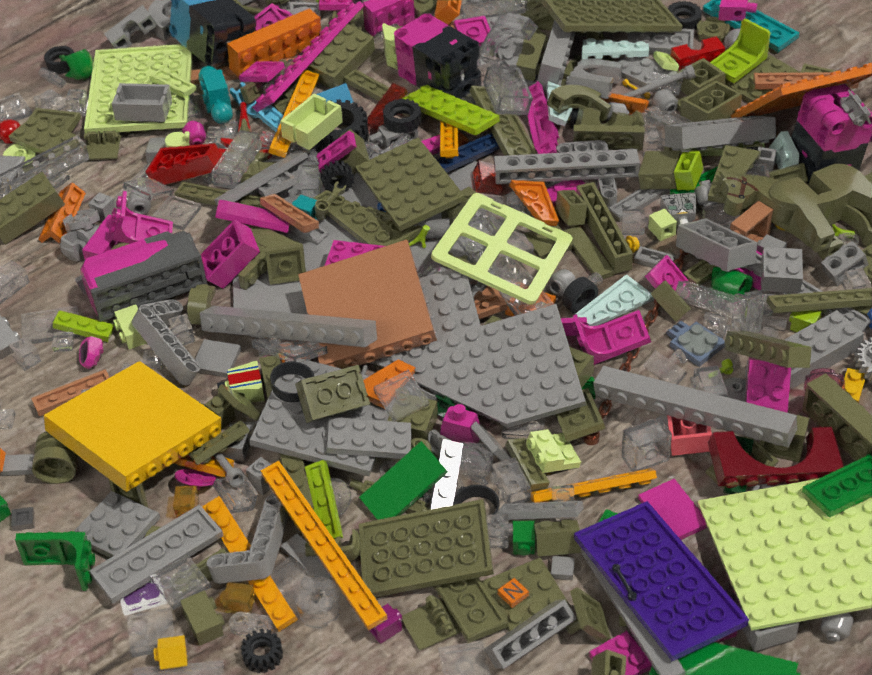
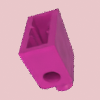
[718,0,757,21]
[440,404,480,450]

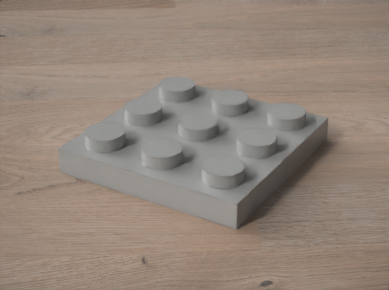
[74,491,161,558]

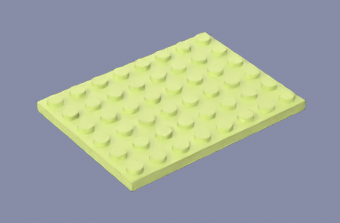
[84,44,193,133]

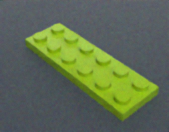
[402,85,500,136]

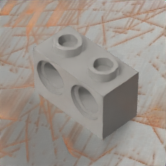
[821,241,869,286]

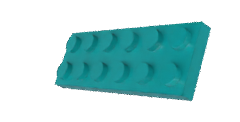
[702,0,800,52]

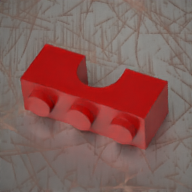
[671,36,725,71]

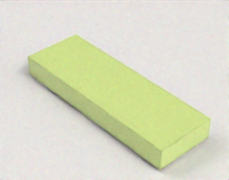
[149,68,197,98]

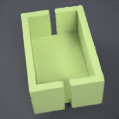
[280,94,342,150]

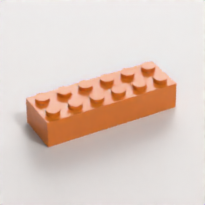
[227,8,321,78]

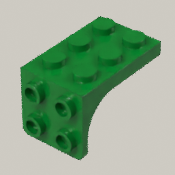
[15,531,95,591]

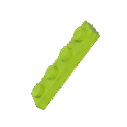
[305,460,343,540]

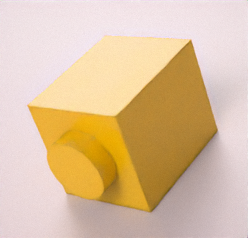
[153,635,188,670]

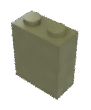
[638,150,681,190]

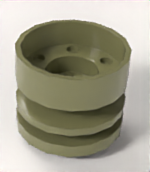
[32,431,78,484]

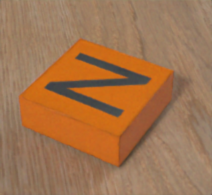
[498,578,529,608]

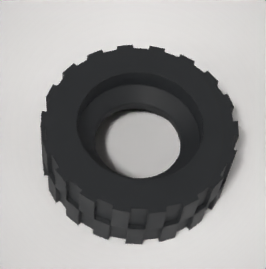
[667,1,702,30]
[383,99,421,134]

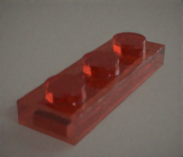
[367,83,408,130]

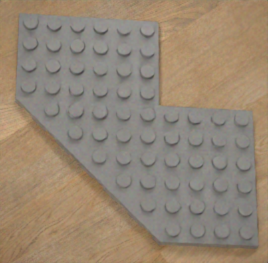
[371,269,586,428]

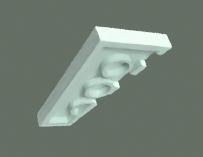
[582,38,649,59]
[576,274,654,326]

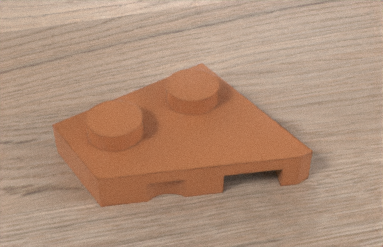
[473,286,507,319]

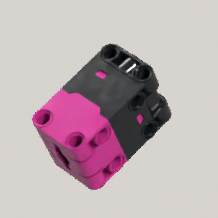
[394,14,482,100]
[791,84,872,185]

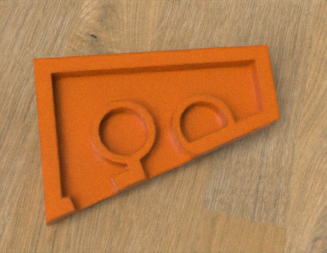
[509,180,559,226]
[363,359,416,409]

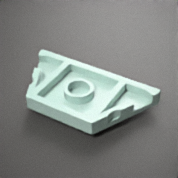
[769,131,799,169]

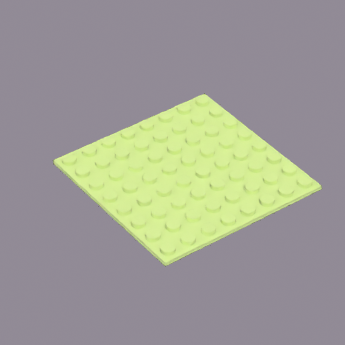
[698,478,872,631]

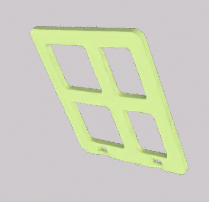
[431,193,573,304]

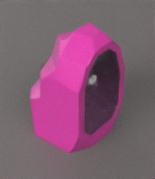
[79,336,104,369]

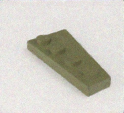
[708,145,761,203]

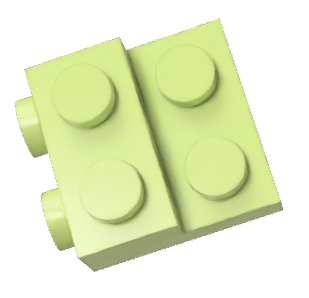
[526,430,581,473]

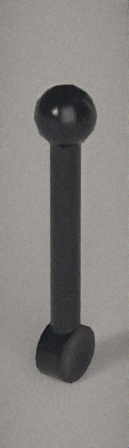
[612,564,637,601]

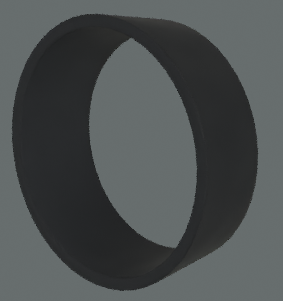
[270,361,315,402]
[453,485,500,526]

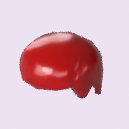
[0,119,21,144]

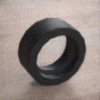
[44,46,74,74]
[562,277,598,314]

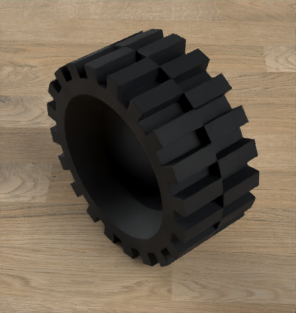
[312,99,369,153]

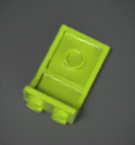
[710,19,770,83]

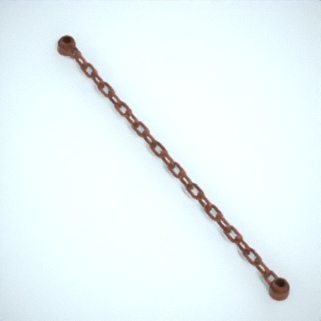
[583,219,699,446]

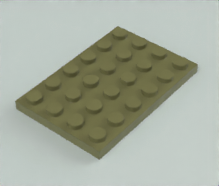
[355,138,466,231]
[359,499,494,597]

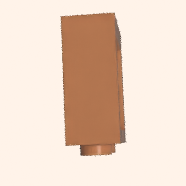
[730,201,773,242]

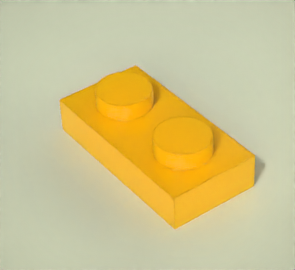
[841,368,866,403]

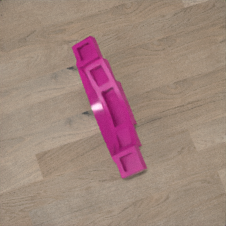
[524,81,559,154]

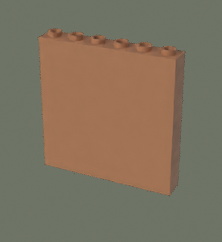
[298,240,437,369]

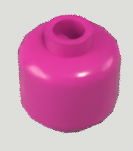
[182,121,206,145]

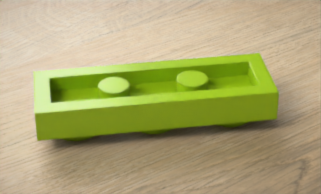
[53,310,114,342]

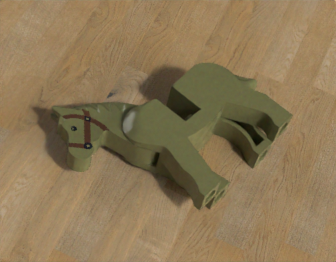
[717,164,872,260]

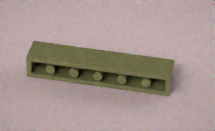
[576,182,633,274]
[725,331,812,368]

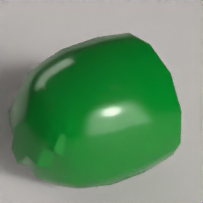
[59,49,94,80]
[711,270,753,304]

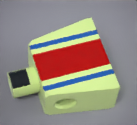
[217,361,265,402]

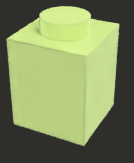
[648,209,677,241]

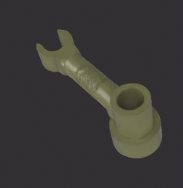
[314,181,346,220]

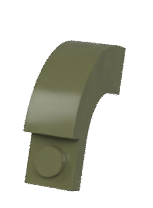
[547,85,611,121]

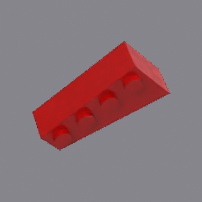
[145,143,225,187]

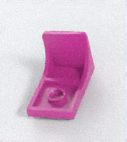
[110,191,173,244]
[572,310,651,365]

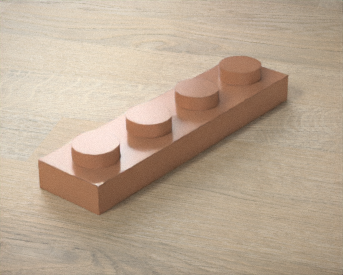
[260,194,319,233]
[31,369,110,416]

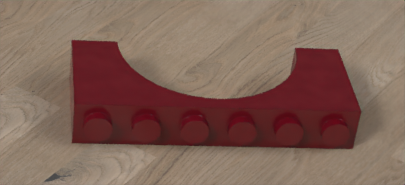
[708,427,843,488]

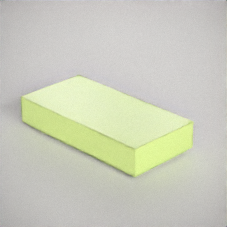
[653,51,679,71]

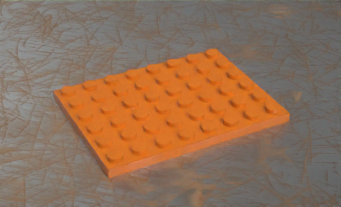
[731,63,872,118]

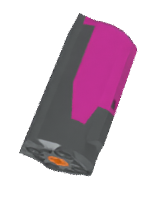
[80,231,207,322]

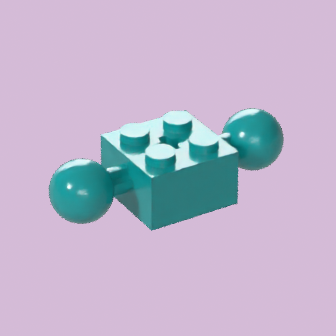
[198,66,233,124]

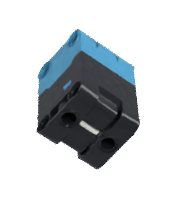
[169,0,256,67]

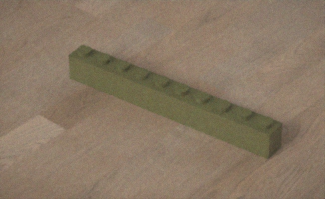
[259,354,314,526]

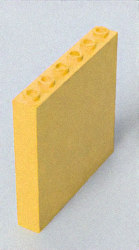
[44,361,221,492]

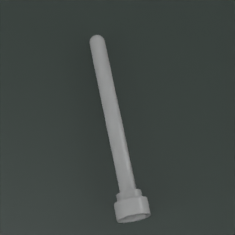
[623,65,696,97]
[213,452,245,487]

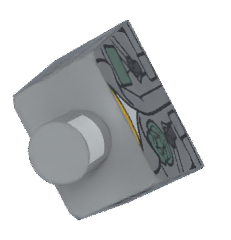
[660,193,696,227]

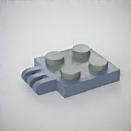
[666,321,725,367]

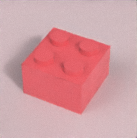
[667,415,712,456]

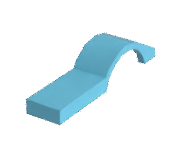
[230,82,284,132]

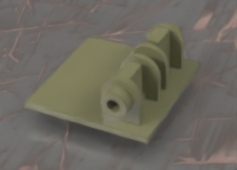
[83,130,121,160]
[402,595,460,651]

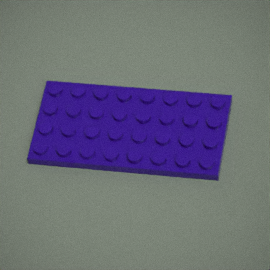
[574,501,749,662]

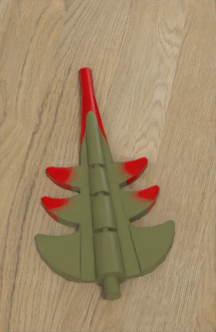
[216,102,277,183]

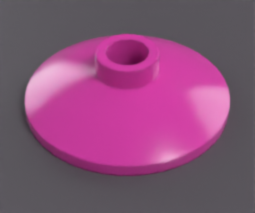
[174,469,216,490]

